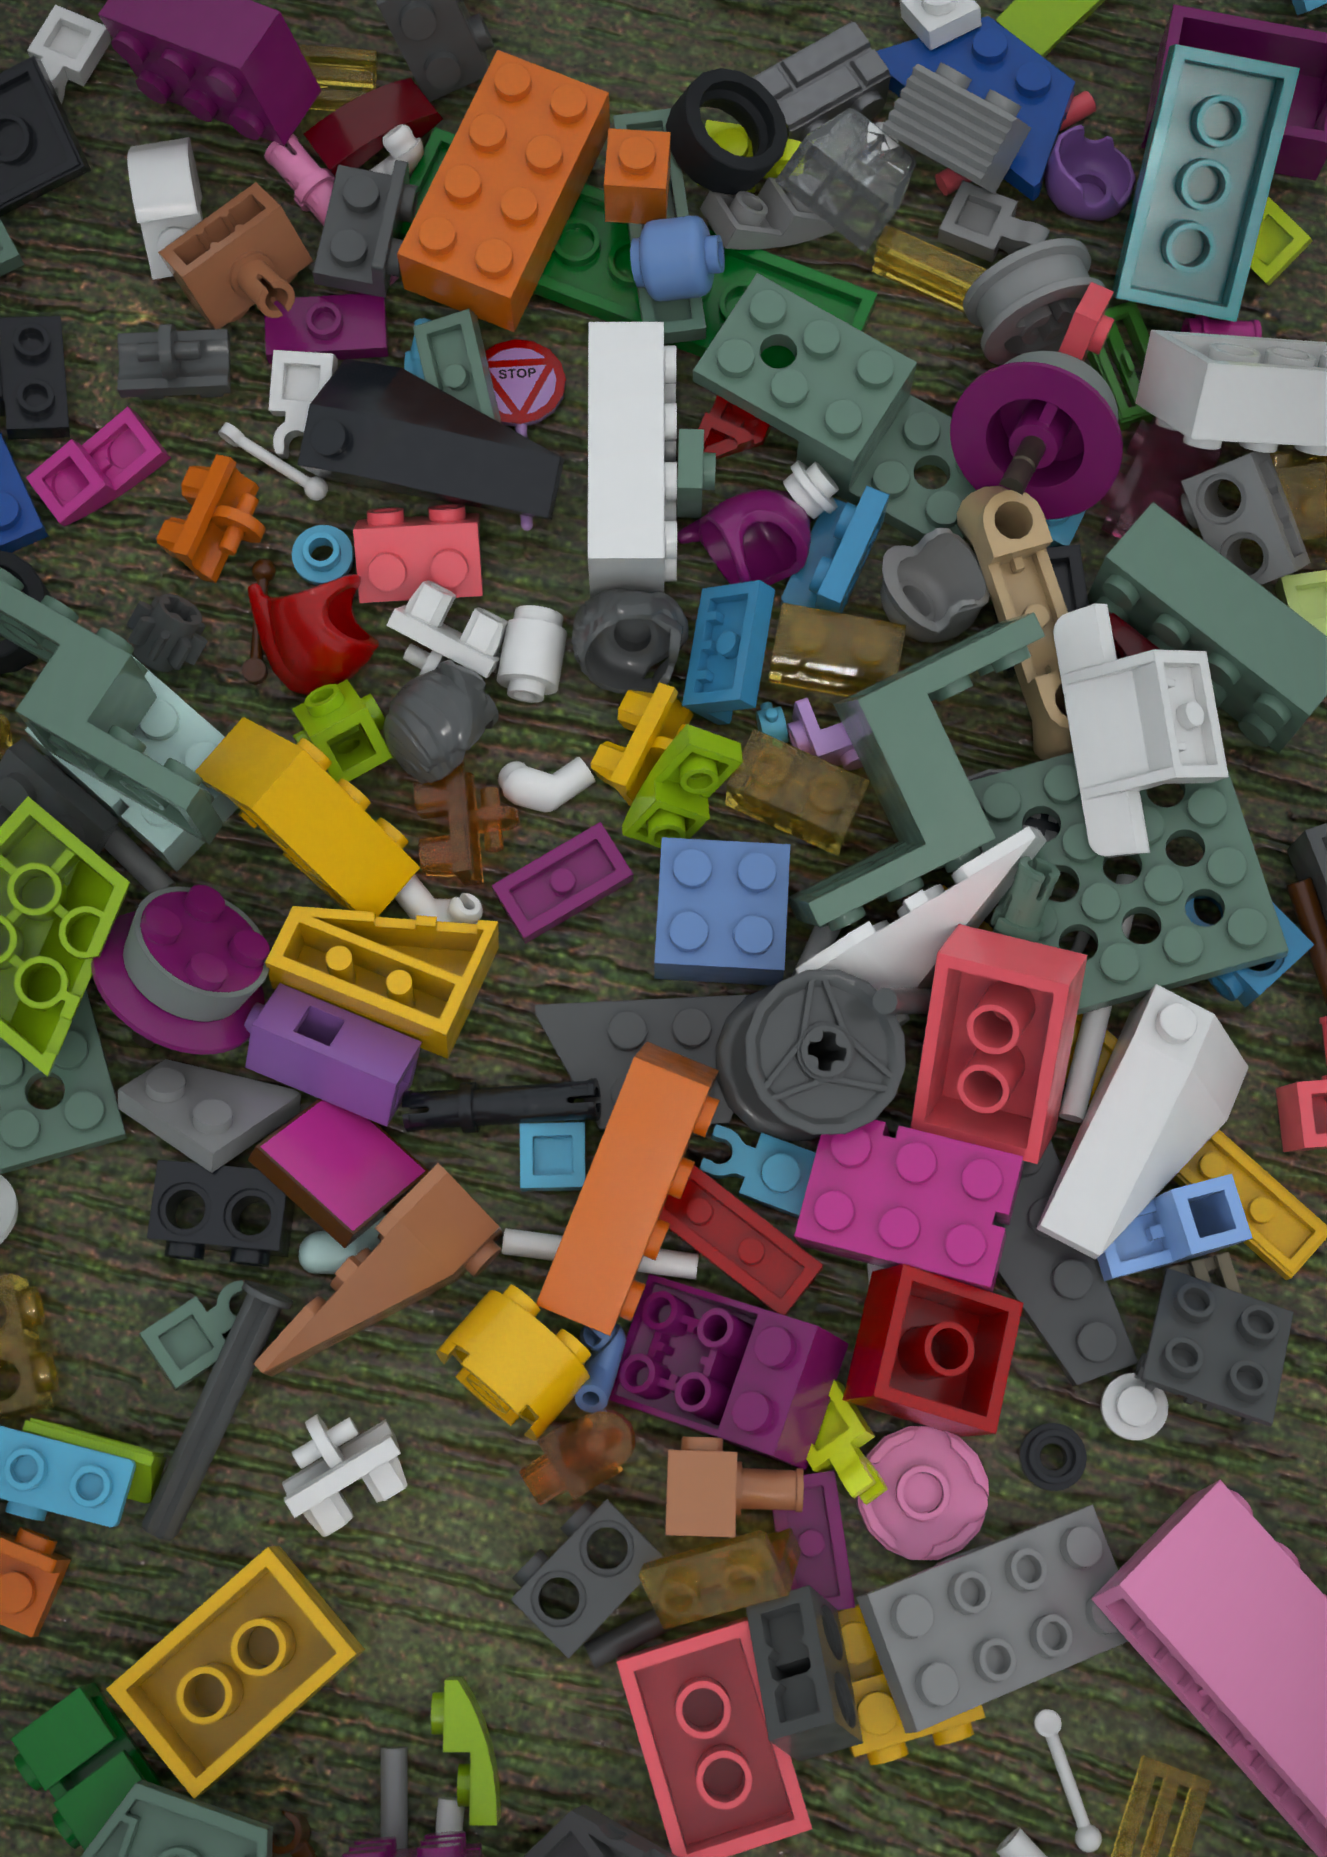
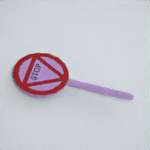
[485,339,566,531]

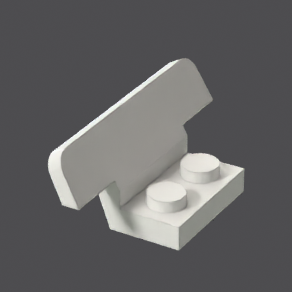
[1053,603,1229,858]

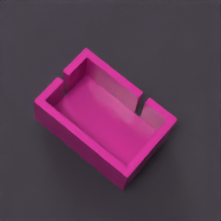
[794,1120,1023,1293]

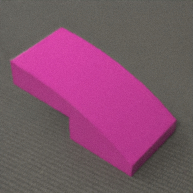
[26,406,171,526]

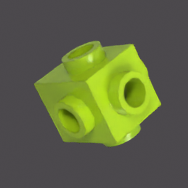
[292,679,393,783]

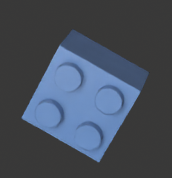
[654,837,790,985]

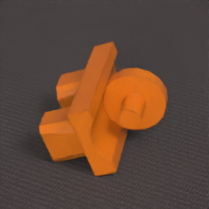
[156,454,266,583]

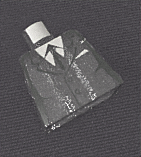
[775,108,917,253]

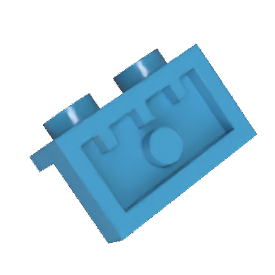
[781,485,890,629]
[682,580,775,725]

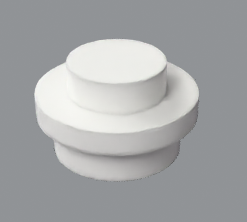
[783,460,839,519]
[1100,1373,1168,1441]

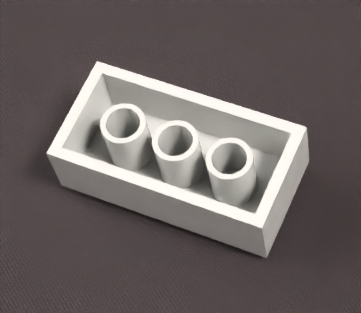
[588,322,677,598]
[1135,330,1327,456]

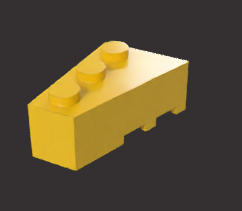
[195,717,420,917]
[265,906,499,1059]

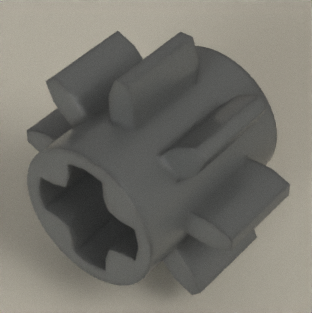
[126,594,208,672]

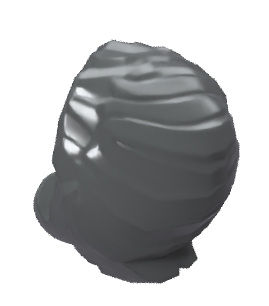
[571,588,688,695]
[383,660,499,784]

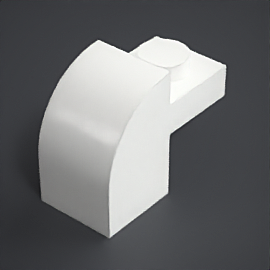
[127,137,203,280]

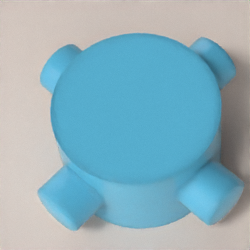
[756,702,788,752]

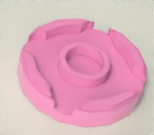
[856,1426,989,1560]

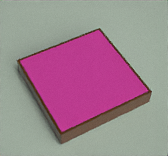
[248,1099,429,1248]

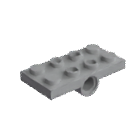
[856,1505,1128,1733]

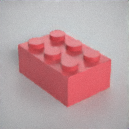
[910,924,1088,1164]
[616,1617,812,1857]

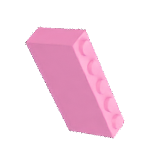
[1091,1480,1327,1857]

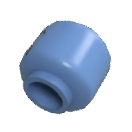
[630,215,725,302]

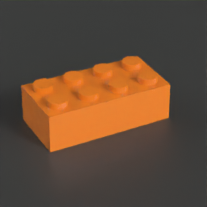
[397,50,610,332]

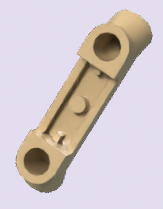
[957,486,1073,760]

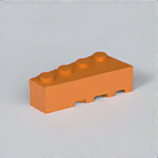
[536,1042,720,1336]

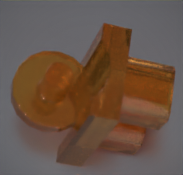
[413,761,520,887]
[519,1410,635,1506]

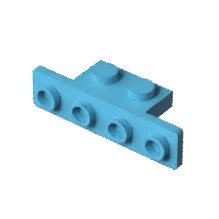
[0,1425,136,1527]

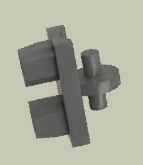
[117,323,231,400]

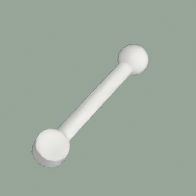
[218,422,328,501]
[1033,1709,1102,1853]

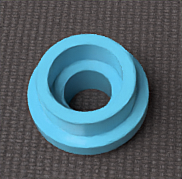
[292,525,354,586]

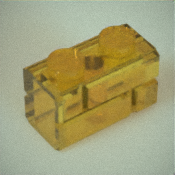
[768,603,906,697]

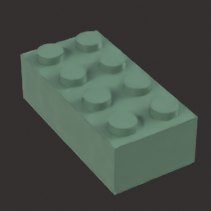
[1087,502,1327,753]

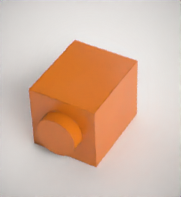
[604,128,671,224]

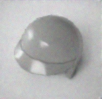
[880,528,990,643]

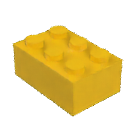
[106,1546,365,1799]

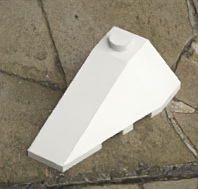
[795,826,1047,1026]
[1036,984,1249,1260]

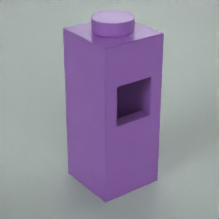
[244,983,422,1127]

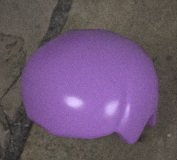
[1044,125,1136,221]

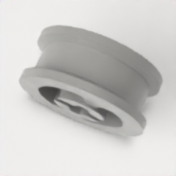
[963,238,1109,365]

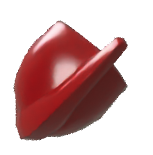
[248,574,379,696]

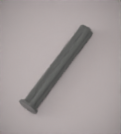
[142,1280,293,1541]

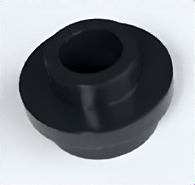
[1019,1423,1087,1491]

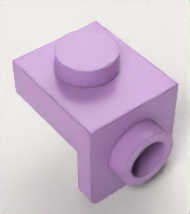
[786,697,863,775]

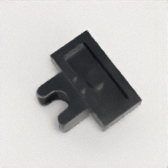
[0,316,70,440]

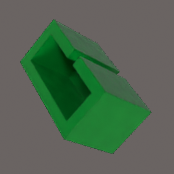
[11,1683,165,1851]

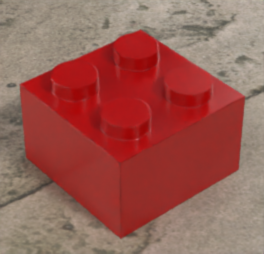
[843,1264,1024,1437]

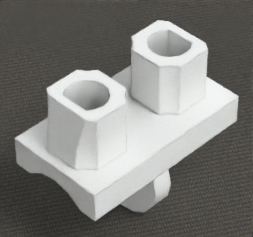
[386,580,507,678]
[282,1414,408,1537]

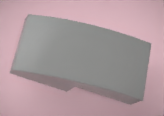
[700,177,840,250]

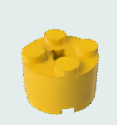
[436,1284,591,1441]

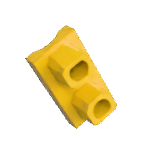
[591,682,694,806]

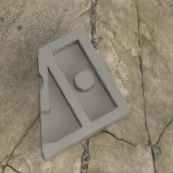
[118,1059,301,1173]

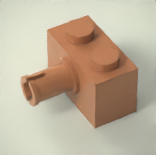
[158,182,313,329]
[665,1437,804,1538]

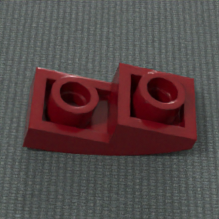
[303,77,443,176]

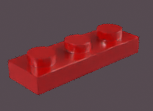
[659,1157,824,1316]

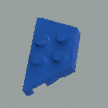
[876,16,1075,201]

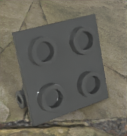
[1135,1268,1294,1427]

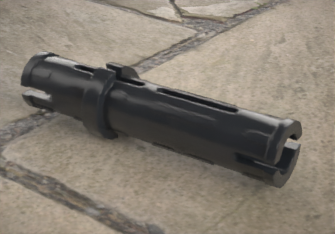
[402,1078,601,1133]

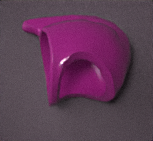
[677,489,811,586]

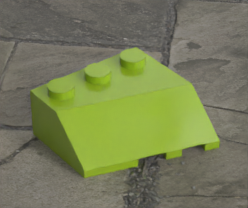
[0,796,131,1077]

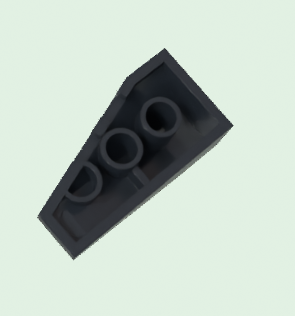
[297,358,564,520]

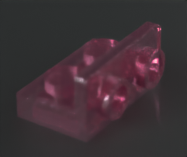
[1099,419,1223,539]

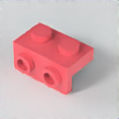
[353,504,484,603]

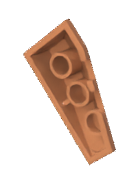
[253,1163,504,1377]

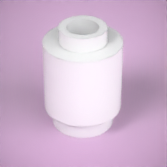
[496,605,567,703]

